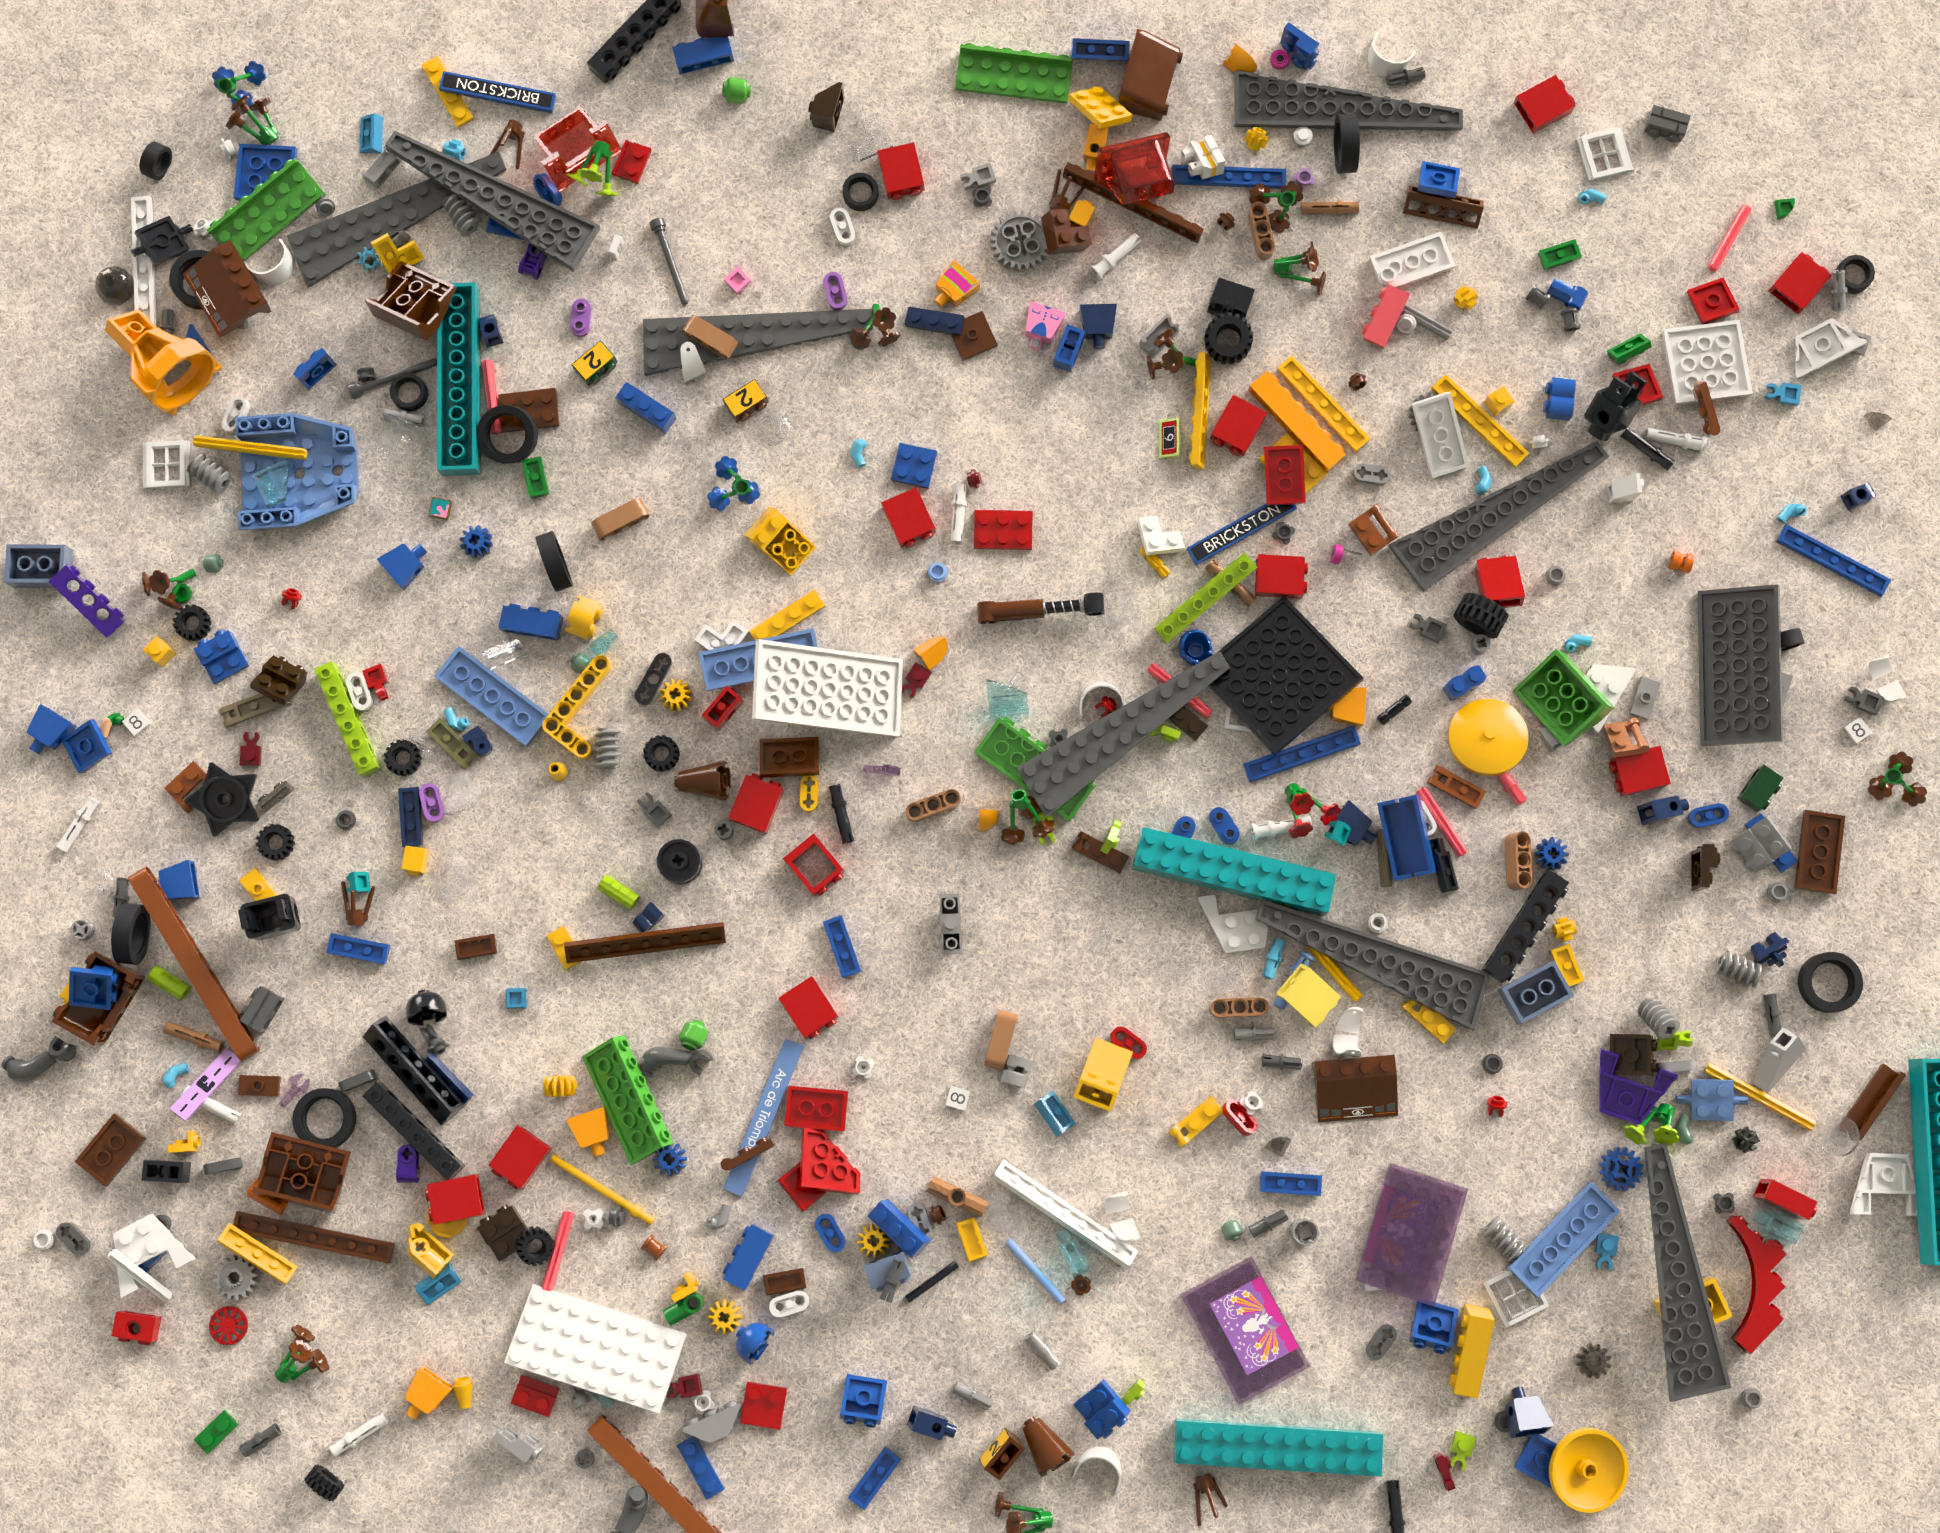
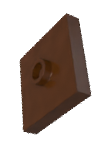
[951,311,998,361]

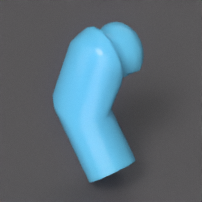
[1578,189,1607,204]
[850,439,867,469]
[1475,466,1492,494]
[1564,634,1592,653]
[444,708,470,731]

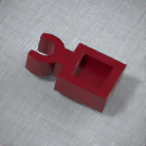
[901,662,932,699]
[239,732,262,766]
[667,1374,703,1399]
[1433,1453,1455,1491]

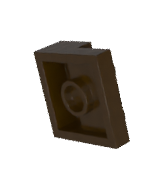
[250,655,307,705]
[1691,844,1720,891]
[1610,1034,1657,1076]
[477,1204,535,1262]

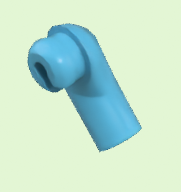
[1777,504,1807,524]
[162,1063,189,1088]

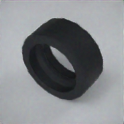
[139,141,172,181]
[842,173,879,211]
[1836,255,1875,294]
[389,373,429,412]
[1781,628,1805,652]

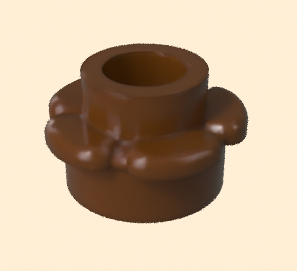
[1217,213,1235,231]
[1348,373,1367,391]
[929,1205,946,1225]
[1071,1275,1091,1295]

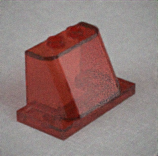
[533,105,622,192]
[1094,132,1175,205]

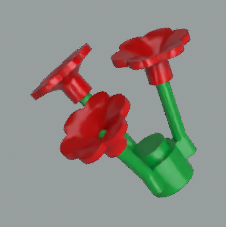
[1285,783,1341,838]

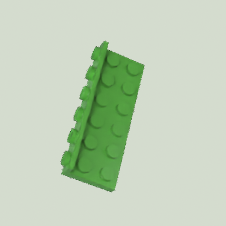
[955,43,1073,104]
[207,158,326,261]
[974,716,1096,822]
[582,1035,673,1165]

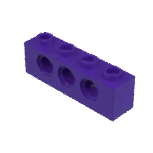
[48,564,125,638]

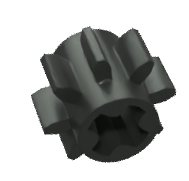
[1732,1127,1760,1153]

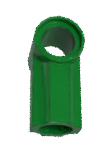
[663,1293,704,1326]

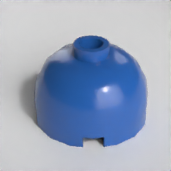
[736,1322,775,1365]

